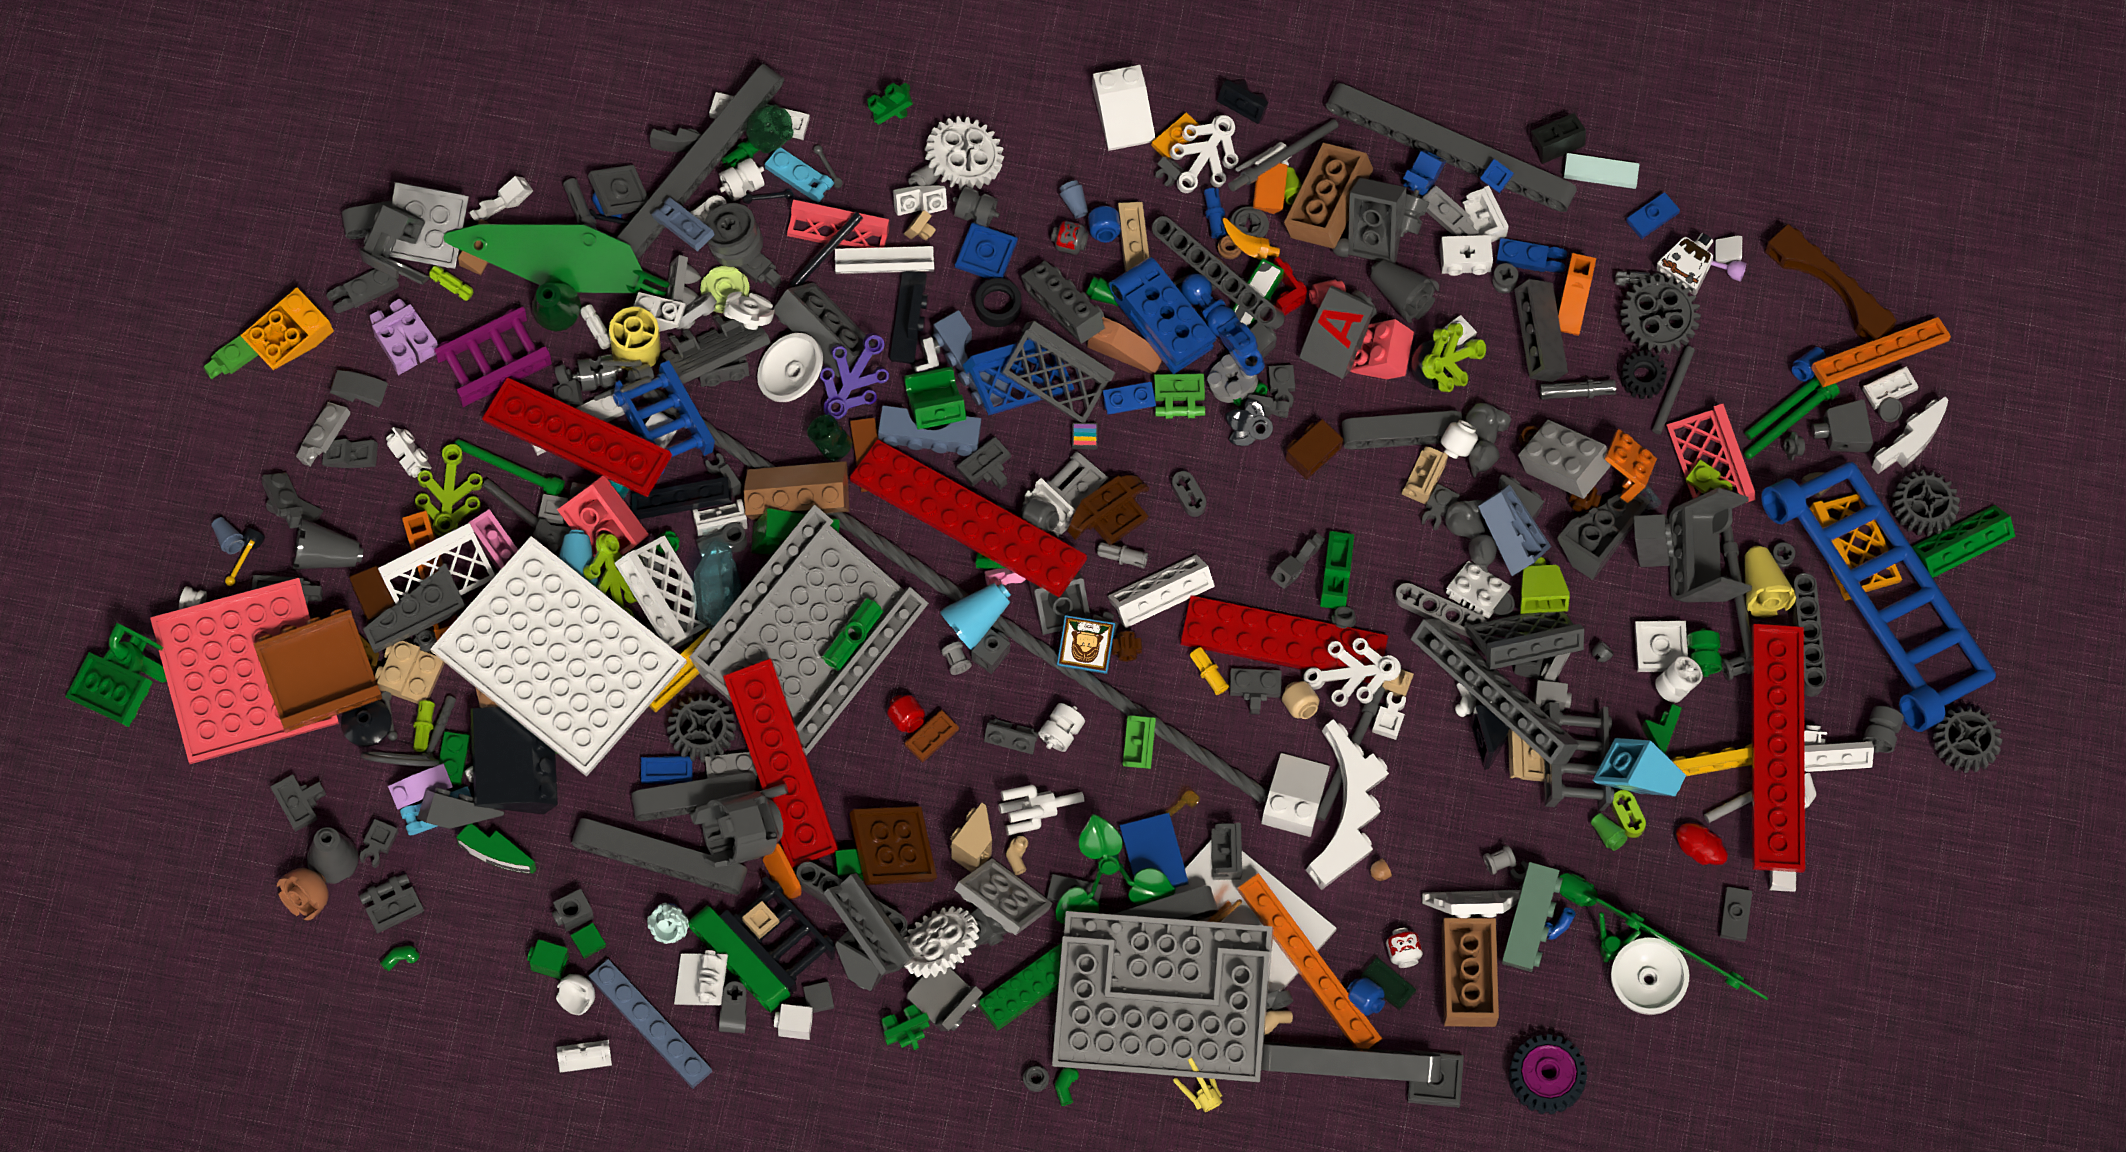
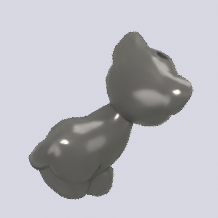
[1465,403,1511,478]
[1445,500,1497,573]

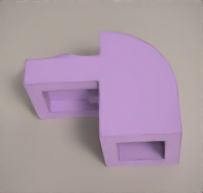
[388,763,453,810]

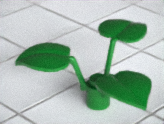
[1056,814,1176,924]

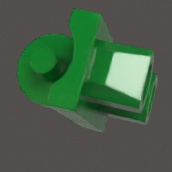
[867,83,913,125]
[882,1004,929,1050]

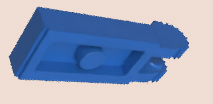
[1496,238,1568,273]

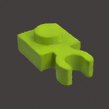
[1686,460,1733,494]

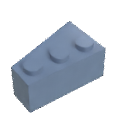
[1478,484,1552,576]

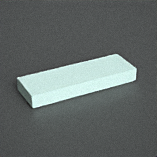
[1564,153,1639,189]

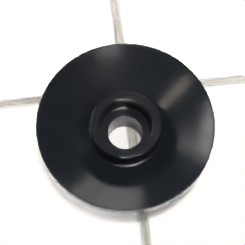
[341,700,392,747]

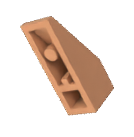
[1087,317,1162,375]

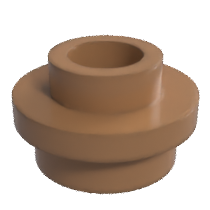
[1218,235,1242,259]

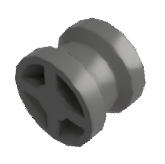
[1492,263,1518,294]

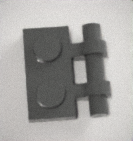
[358,873,424,934]

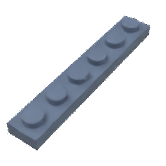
[589,959,712,1089]

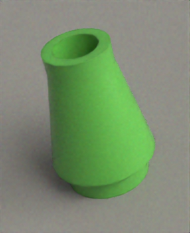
[1591,813,1628,851]

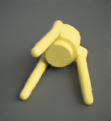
[1173,1057,1222,1112]

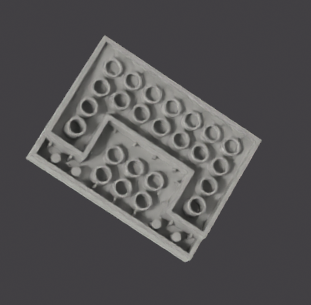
[1052,911,1274,1082]

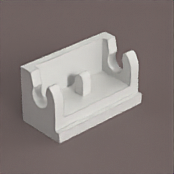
[1462,185,1509,242]
[1023,478,1075,537]
[692,499,747,539]

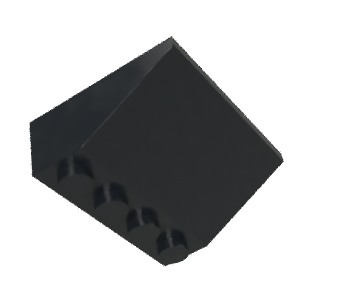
[471,707,558,815]

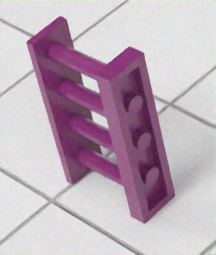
[434,307,552,407]

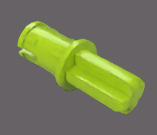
[413,700,435,752]

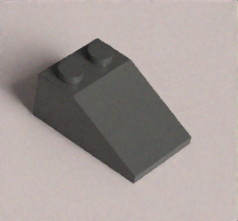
[1348,178,1406,264]

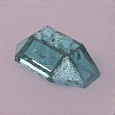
[694,541,741,630]

